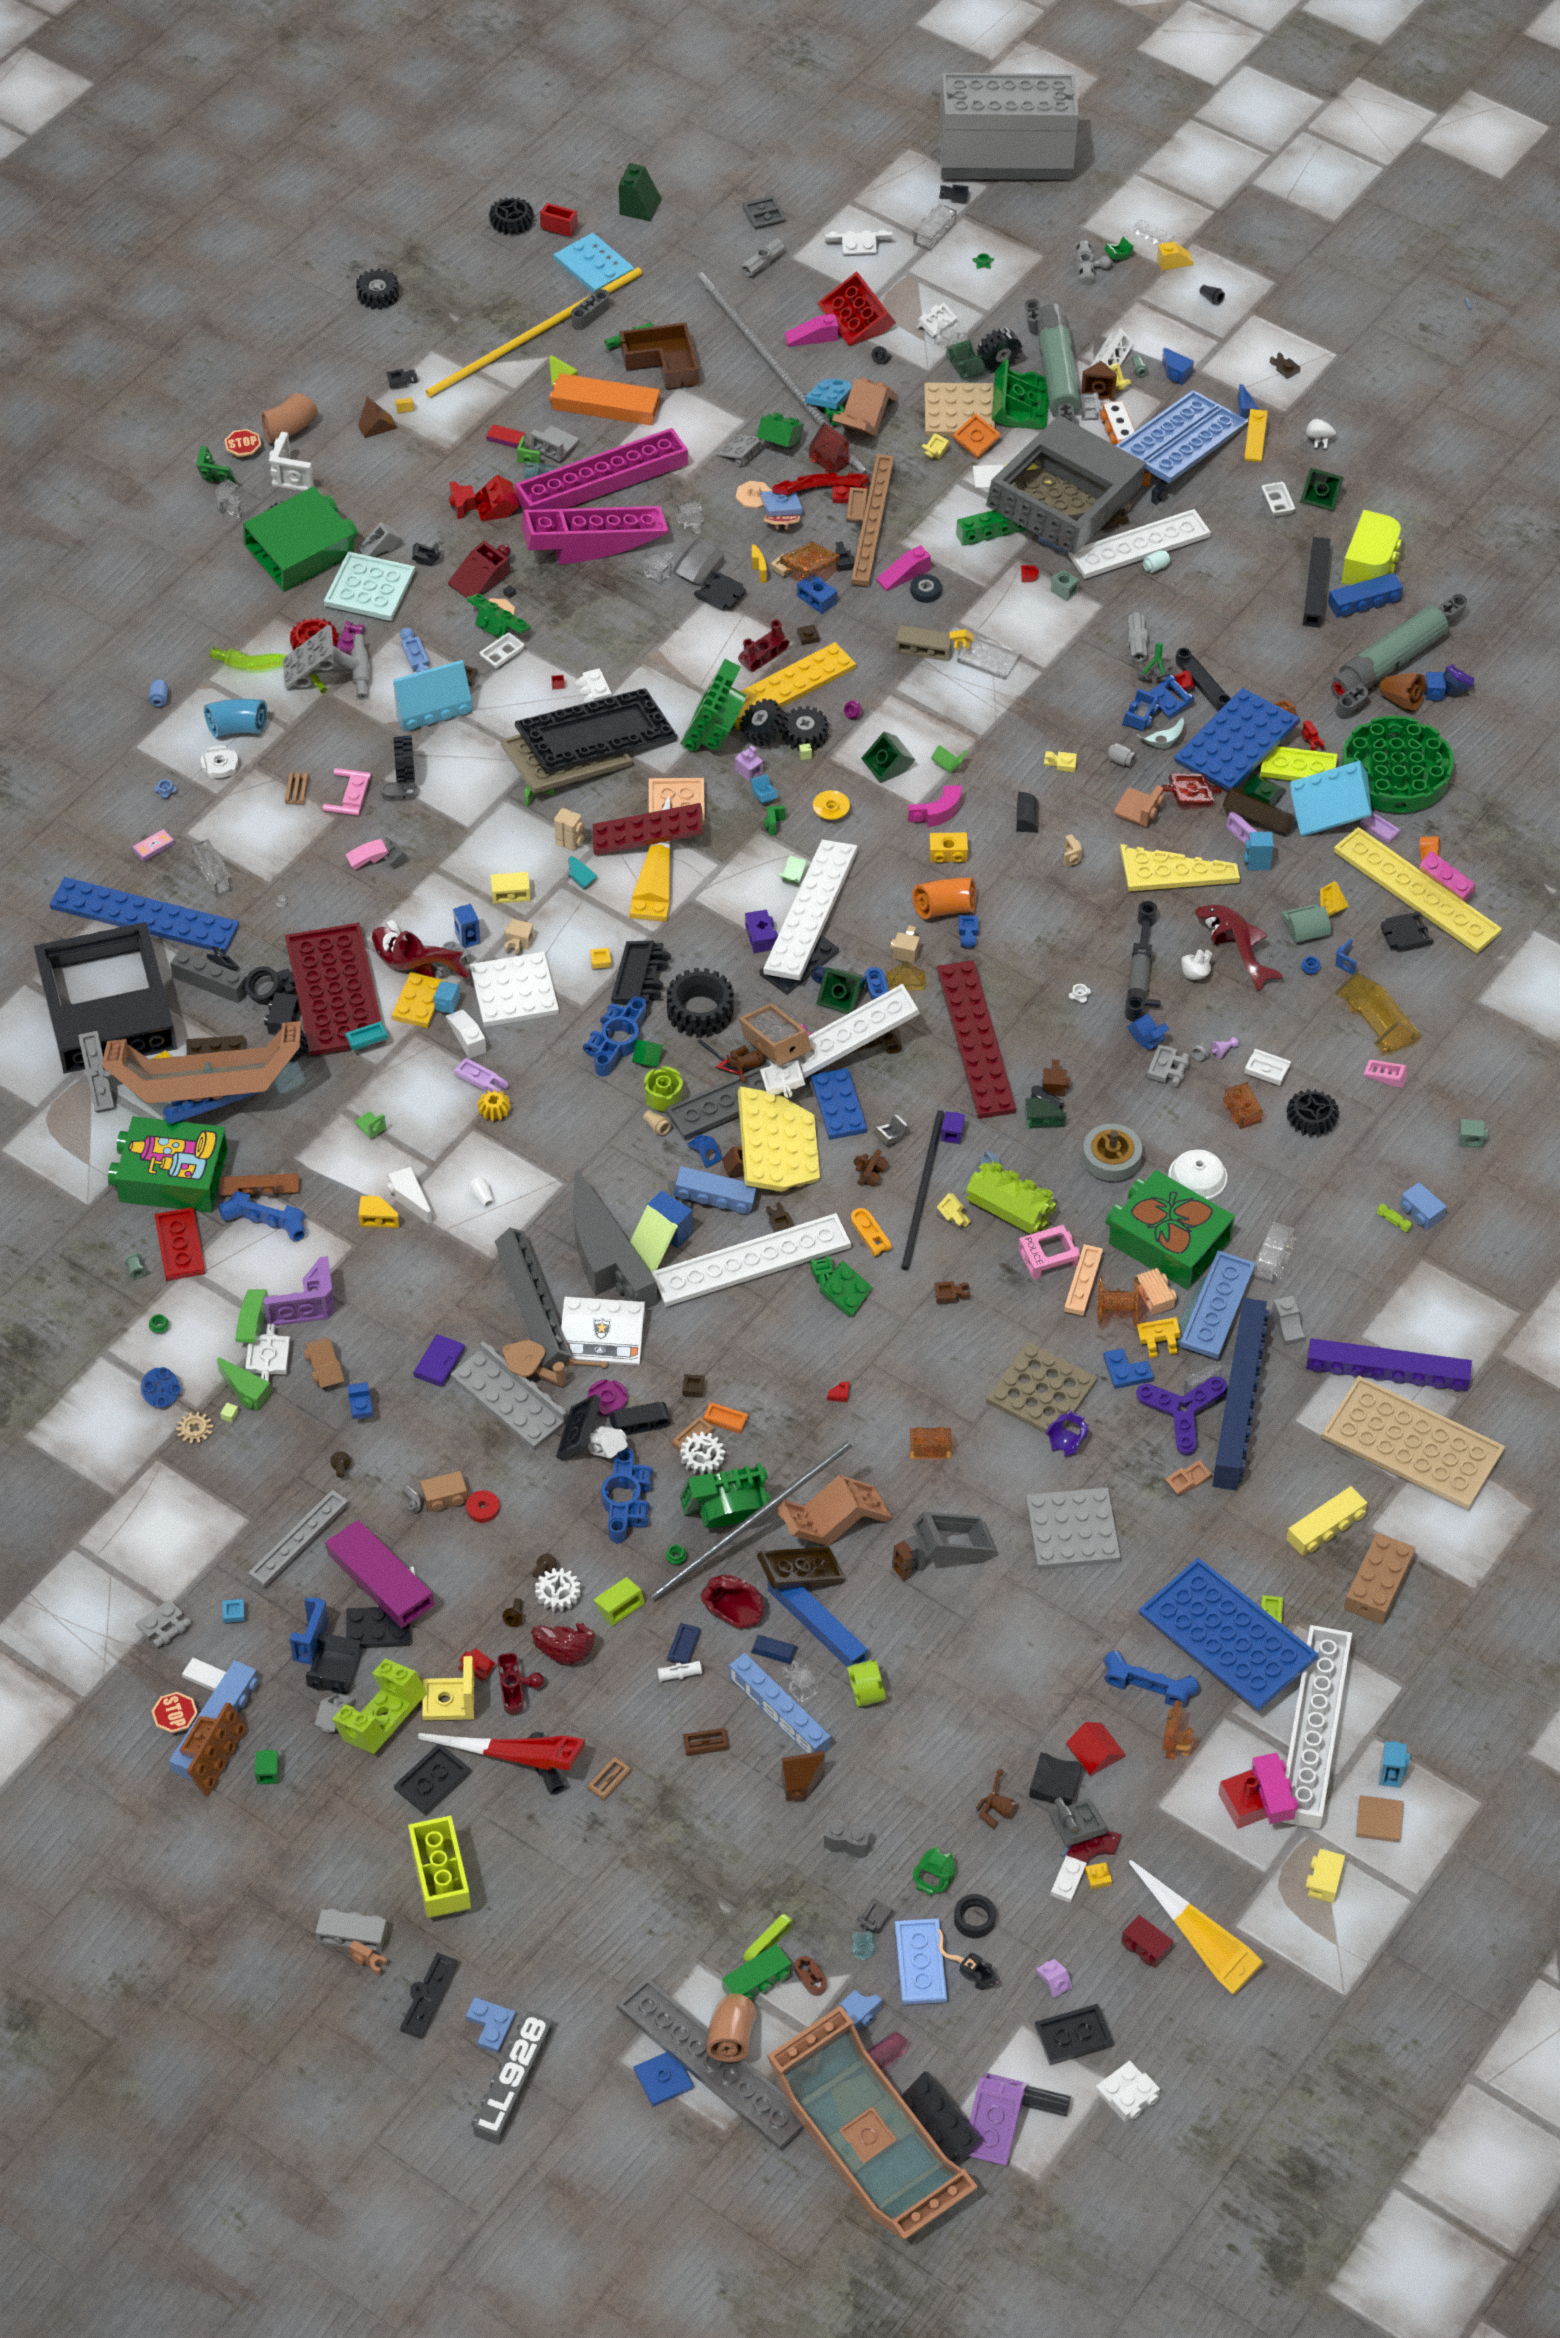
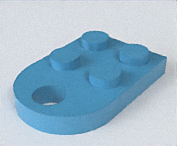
[805,379,852,410]

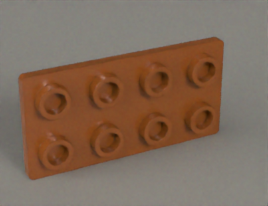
[179,1702,247,1796]

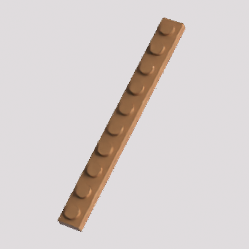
[851,454,894,586]

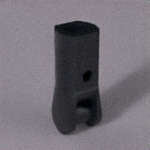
[1031,1085,1064,1114]

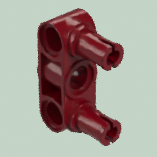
[738,619,789,672]

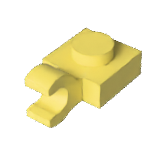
[1044,751,1076,772]
[937,1193,971,1227]

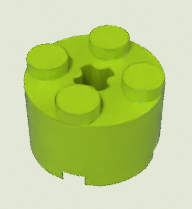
[644,1066,683,1113]
[847,1659,886,1707]

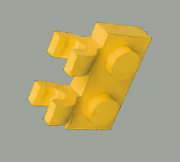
[1137,1317,1180,1358]

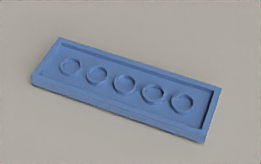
[1180,1250,1256,1359]

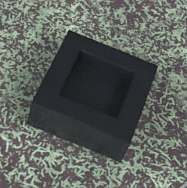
[1151,480,1168,505]

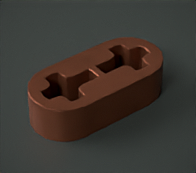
[795,1956,827,1996]

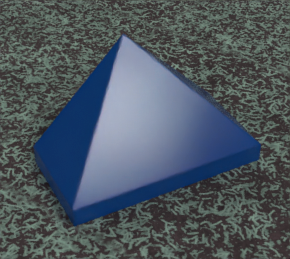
[1238,384,1259,419]

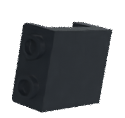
[306,1633,362,1694]

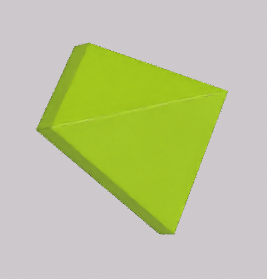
[549,355,578,386]

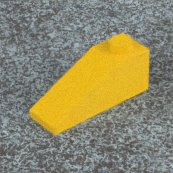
[1244,409,1267,462]

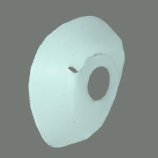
[1138,718,1184,749]

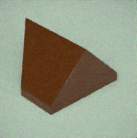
[358,396,397,438]

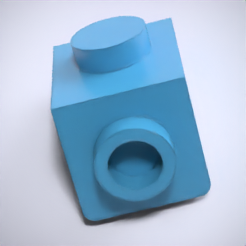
[751,774,778,803]

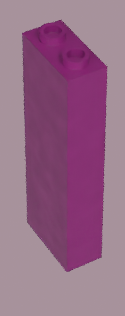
[325,1520,435,1629]

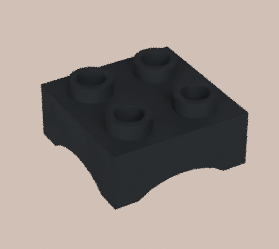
[1029,1752,1082,1806]

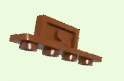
[219,1173,299,1197]

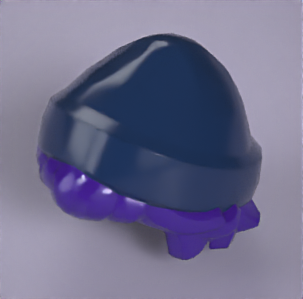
[1443,664,1474,696]

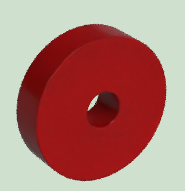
[466,1490,499,1523]

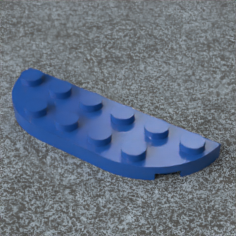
[163,1090,267,1124]

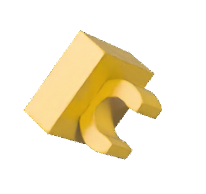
[950,629,974,651]
[1085,1862,1112,1890]

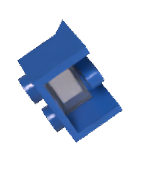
[1122,688,1159,731]

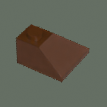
[781,1751,825,1802]

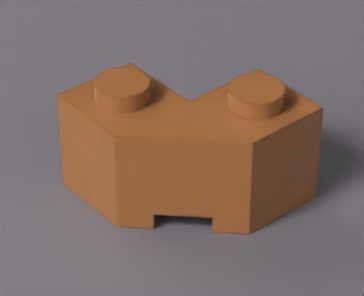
[303,1336,344,1388]

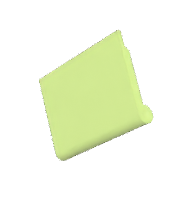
[630,1205,678,1273]

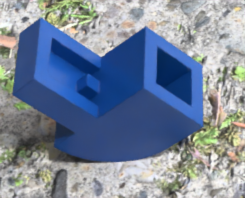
[1127,1014,1169,1049]
[347,1382,373,1419]

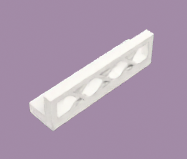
[1090,328,1134,367]

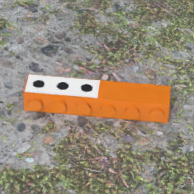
[1100,401,1151,486]

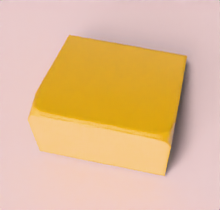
[395,397,414,413]

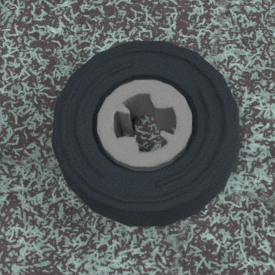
[910,574,942,603]

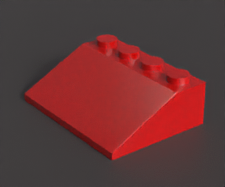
[817,271,896,346]

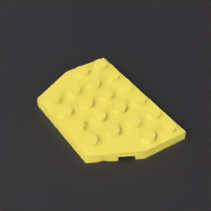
[738,1087,820,1192]

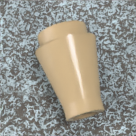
[643,1110,671,1136]

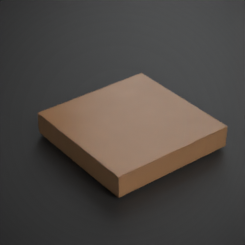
[1356,1795,1403,1843]

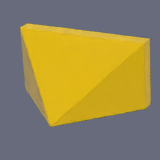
[1320,881,1349,916]

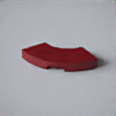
[1066,1831,1122,1866]

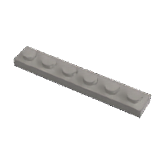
[248,1490,348,1588]

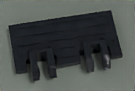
[611,940,671,1004]

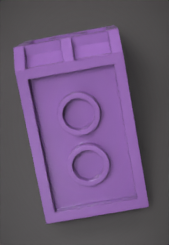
[264,1256,335,1326]
[968,2072,1028,2165]

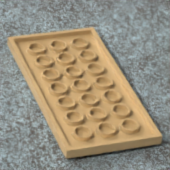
[1321,1375,1505,1510]

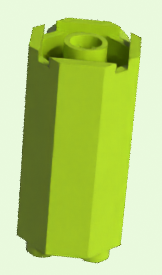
[965,1161,1057,1234]

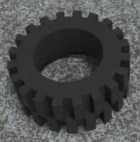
[667,968,734,1038]

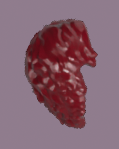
[701,1574,765,1629]
[531,1623,595,1665]

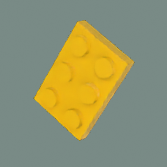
[391,972,446,1028]

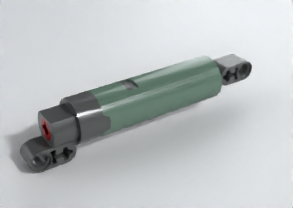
[1024,299,1082,425]
[1330,594,1468,718]

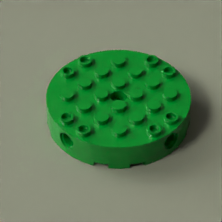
[1341,716,1454,813]

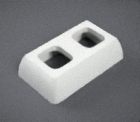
[1262,482,1295,517]
[480,633,524,669]

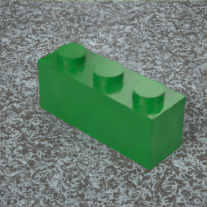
[722,1944,792,2002]

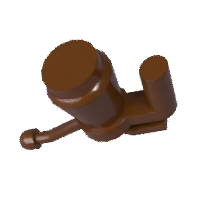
[727,1045,764,1083]
[976,1769,1018,1830]

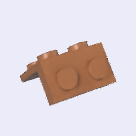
[1114,785,1165,827]

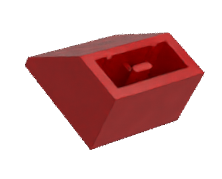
[475,474,519,522]

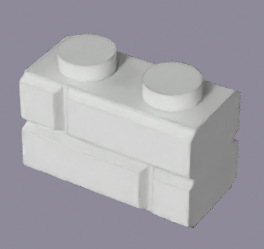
[588,1426,628,1458]

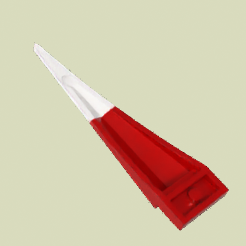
[418,1733,585,1771]

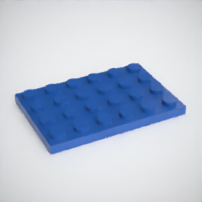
[1174,688,1300,790]

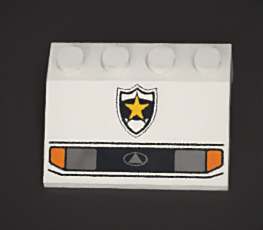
[561,1297,645,1366]

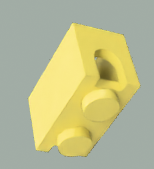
[491,872,530,904]
[1306,1849,1345,1903]

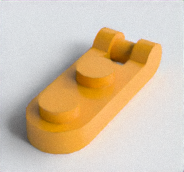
[851,1208,892,1257]

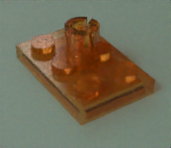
[779,541,840,580]

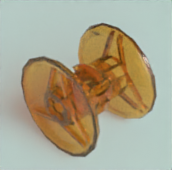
[1097,1275,1139,1327]

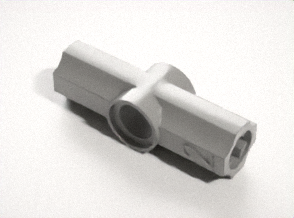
[741,238,785,277]
[1128,612,1147,663]

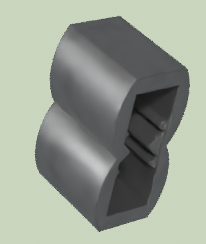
[824,1820,870,1858]

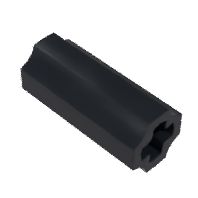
[1022,2085,1071,2116]

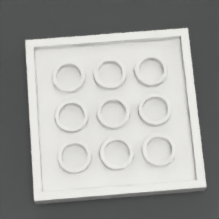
[470,952,559,1027]

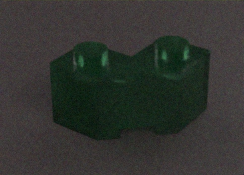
[946,339,986,378]

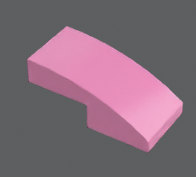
[346,839,389,871]

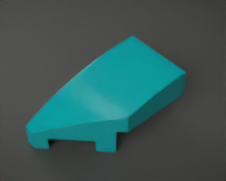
[568,856,597,889]

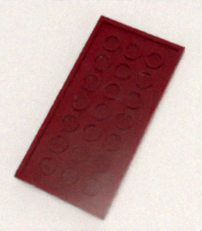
[285,922,386,1056]

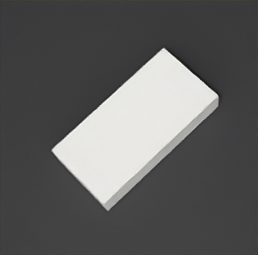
[182,1658,226,1691]

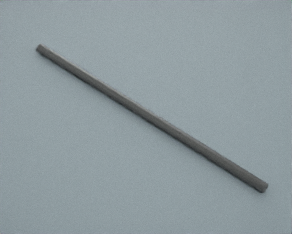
[649,1440,853,1601]

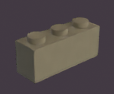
[895,625,952,661]

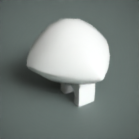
[1306,419,1336,449]
[1181,950,1212,980]

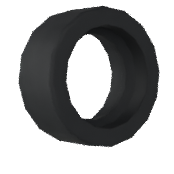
[244,966,283,1005]
[954,1894,996,1938]

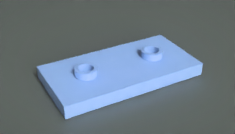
[895,1919,947,2005]

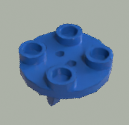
[140,1367,181,1408]

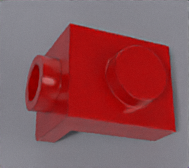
[457,1648,495,1681]

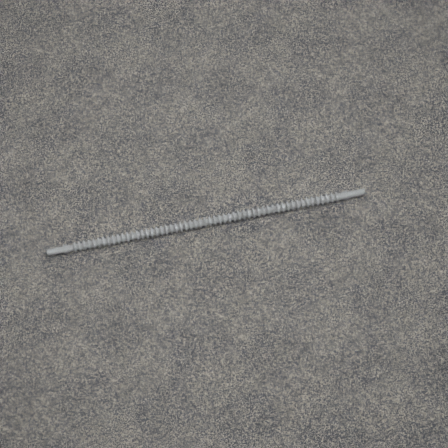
[698,272,867,475]

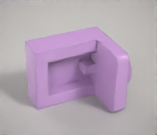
[1036,1959,1072,1997]

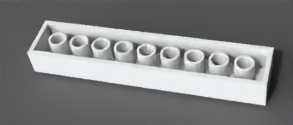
[1283,1625,1352,1829]

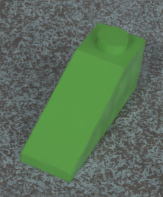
[217,1357,272,1411]

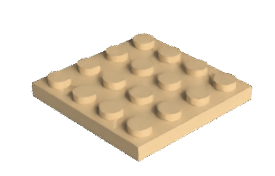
[924,383,995,436]

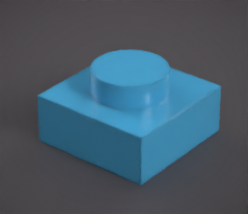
[222,1599,245,1623]

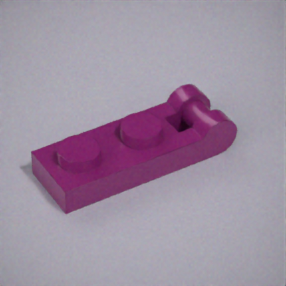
[336,621,365,656]

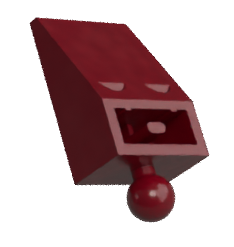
[448,541,511,599]

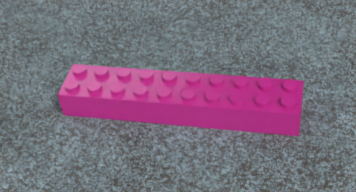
[515,428,688,510]

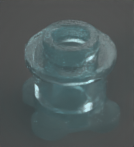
[851,1931,875,1959]

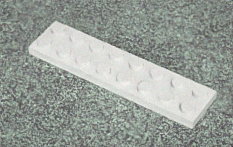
[1068,509,1211,579]
[768,984,920,1078]

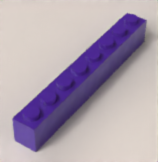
[1306,1338,1472,1391]

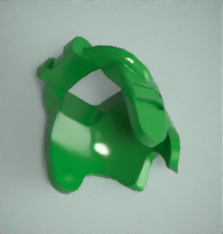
[913,1847,958,1896]

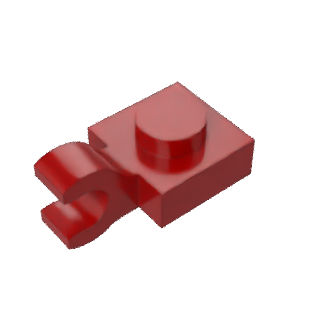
[1301,720,1324,751]

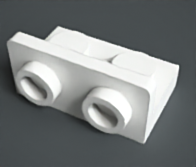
[916,303,957,338]

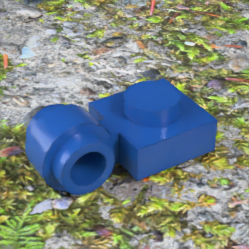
[959,915,978,948]

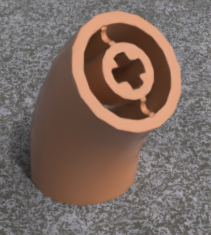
[261,393,318,444]
[706,1994,757,2062]

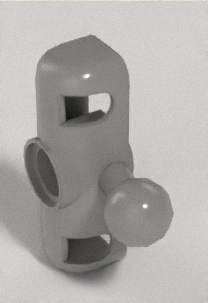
[1075,240,1112,285]

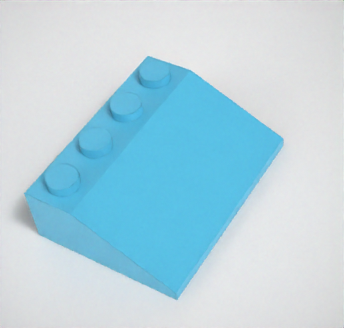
[393,660,472,732]
[1290,761,1372,837]

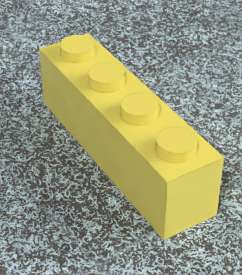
[1287,1486,1367,1556]

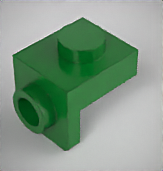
[1104,236,1134,260]
[764,806,786,836]

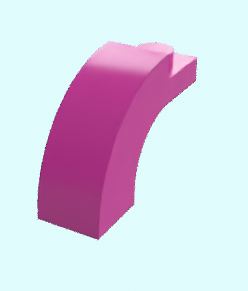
[908,785,962,827]

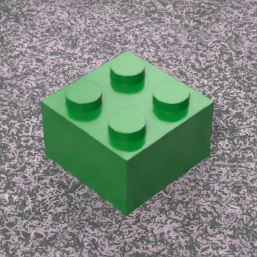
[756,412,804,447]

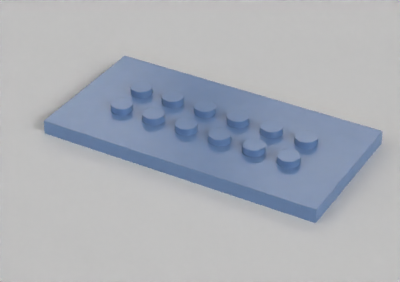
[1115,390,1249,483]

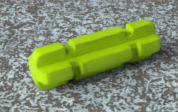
[1377,1204,1413,1232]

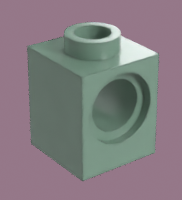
[1051,569,1079,601]
[1458,1119,1488,1148]

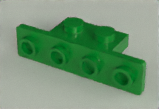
[466,594,531,639]

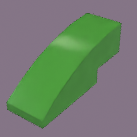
[235,1289,268,1342]

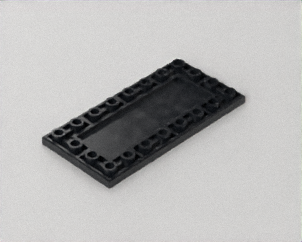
[514,688,678,775]

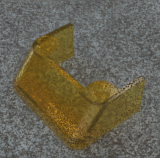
[1335,971,1421,1053]

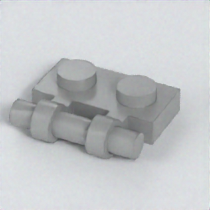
[1147,1044,1190,1087]
[136,1599,191,1648]

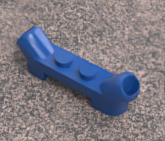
[219,1192,306,1241]
[1103,1651,1199,1708]

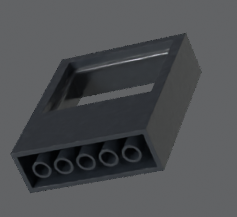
[34,922,177,1074]

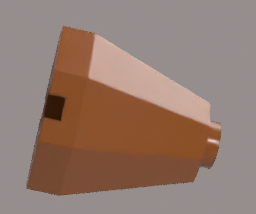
[1379,672,1426,711]

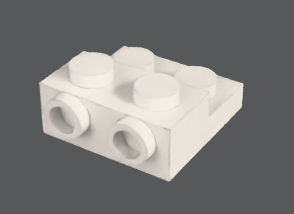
[1095,2060,1160,2122]

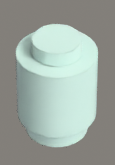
[1143,550,1170,573]

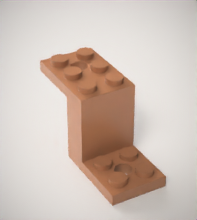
[832,377,898,437]
[776,1475,892,1546]

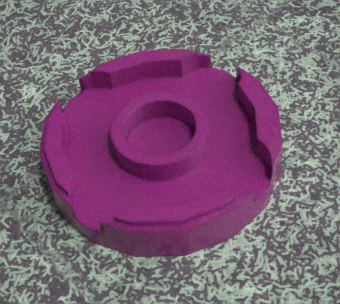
[587,1379,628,1417]

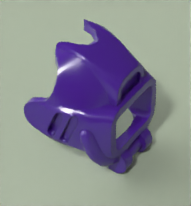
[1046,1411,1088,1457]

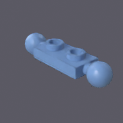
[400,627,430,673]

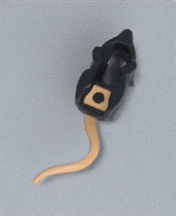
[938,1929,998,1990]

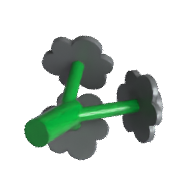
[1135,643,1174,681]

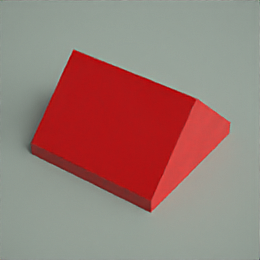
[1066,1722,1126,1776]

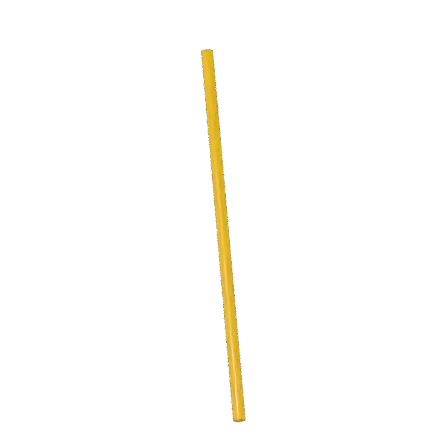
[425,267,642,397]

